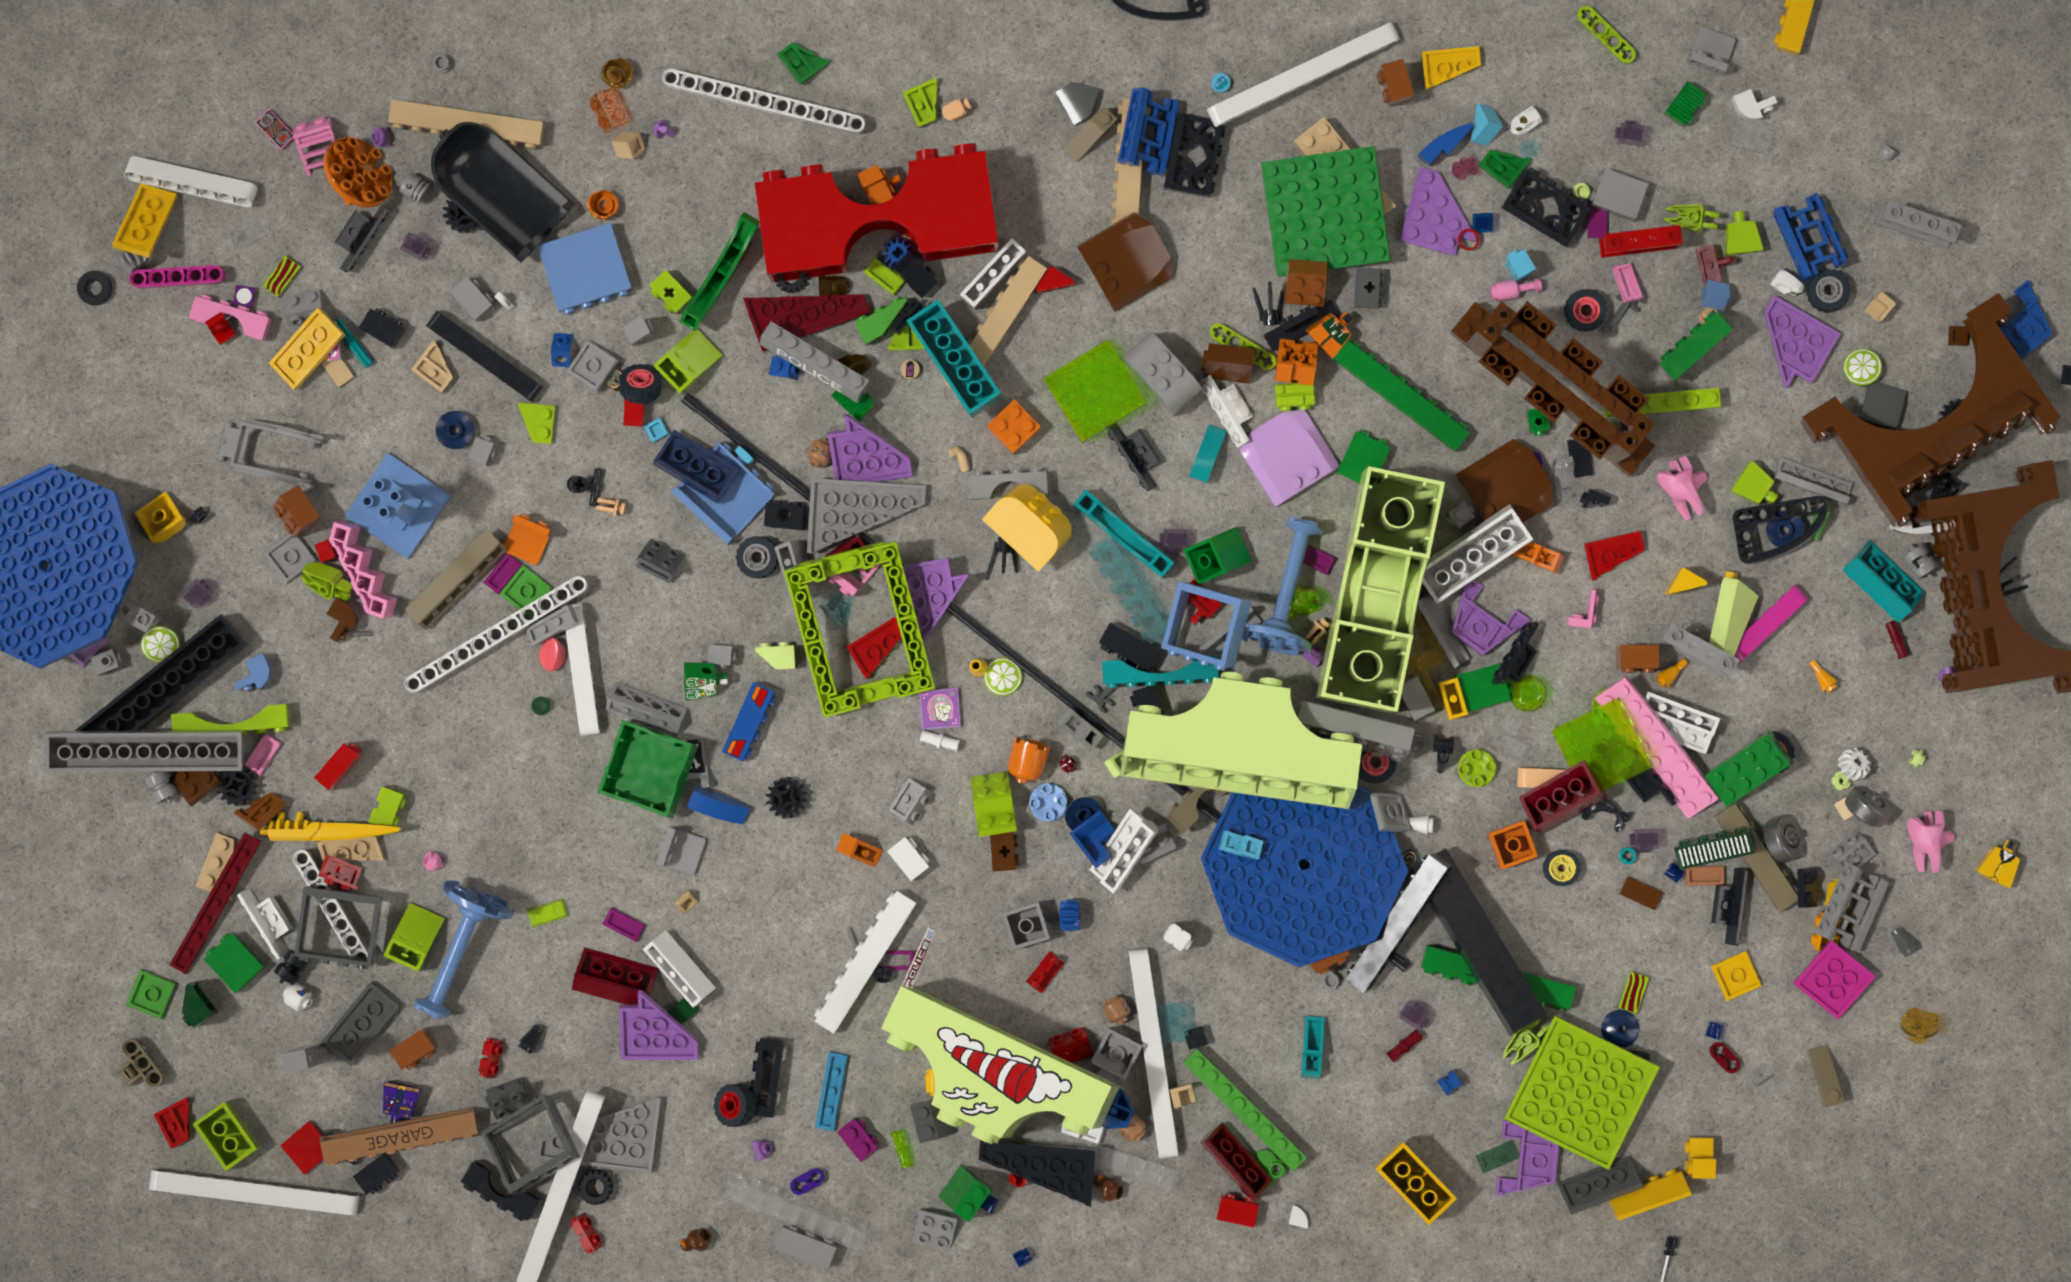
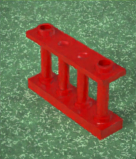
[1598,225,1683,258]

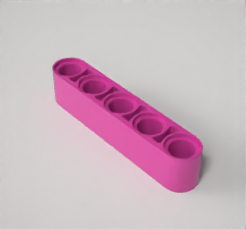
[129,265,226,289]
[1734,584,1809,662]

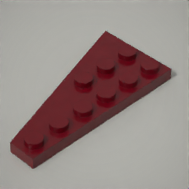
[743,294,870,352]

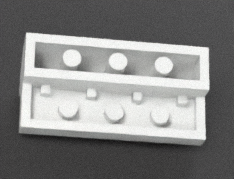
[1643,692,1720,754]
[1090,809,1158,894]

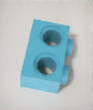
[1505,249,1536,282]

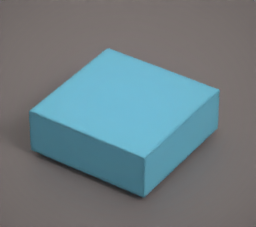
[643,417,669,443]
[735,446,754,465]

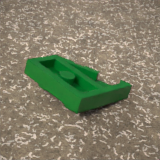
[777,42,830,85]
[1478,149,1531,189]

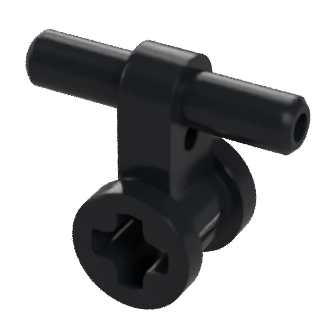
[567,468,602,507]
[1930,472,1963,500]
[1433,735,1454,773]

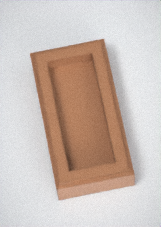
[1685,866,1725,886]

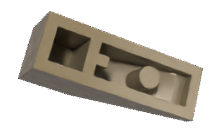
[1063,106,1117,162]
[1808,1045,1844,1107]

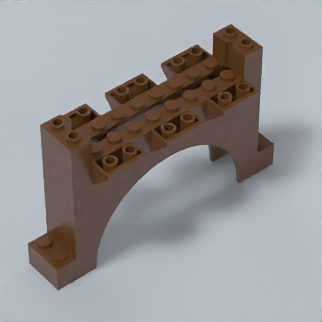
[1801,293,2061,528]
[1450,301,1656,477]
[1912,460,2071,694]

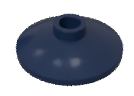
[435,411,474,449]
[1766,511,1805,547]
[1065,797,1102,831]
[1601,1009,1640,1048]

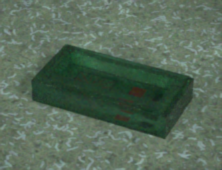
[1475,1140,1518,1173]

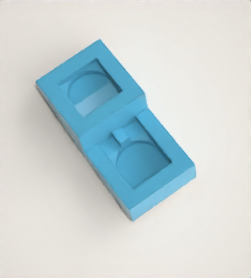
[1219,831,1263,860]

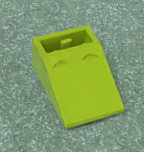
[653,329,723,395]
[383,903,445,972]

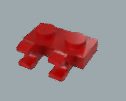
[1186,578,1222,624]

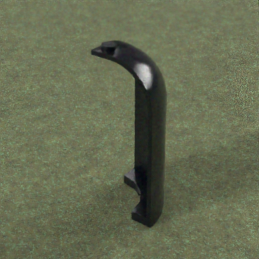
[431,122,575,263]

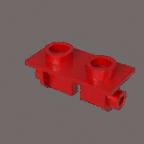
[1026,951,1064,993]
[478,1038,503,1078]
[570,1212,602,1254]

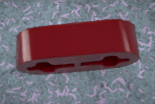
[1709,1042,1740,1074]

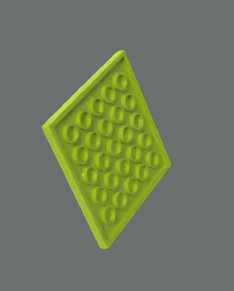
[1504,1015,1660,1170]

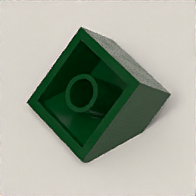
[182,981,218,1028]

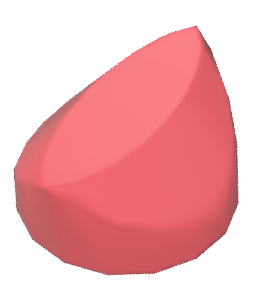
[539,638,567,672]

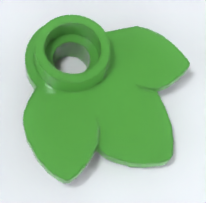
[1255,1149,1286,1187]

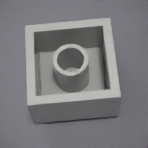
[1002,901,1050,950]

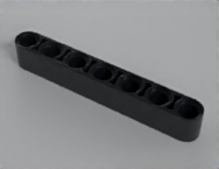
[426,310,543,402]

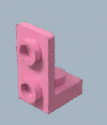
[1566,589,1599,628]

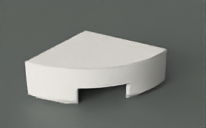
[494,292,514,312]
[1288,1205,1308,1228]

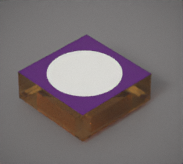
[233,285,256,308]

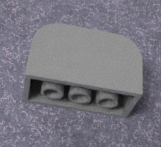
[1122,332,1202,416]

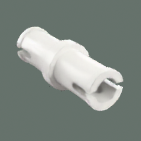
[920,730,960,752]

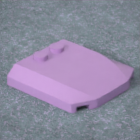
[1240,410,1340,507]

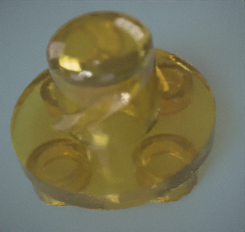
[1900,1008,1940,1044]

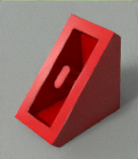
[1036,265,1074,294]

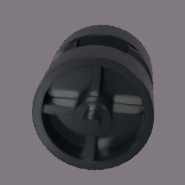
[274,949,310,985]

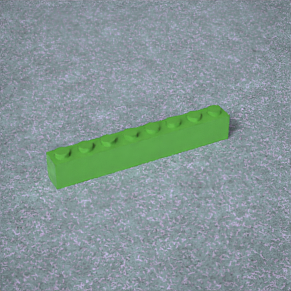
[1183,1048,1307,1172]

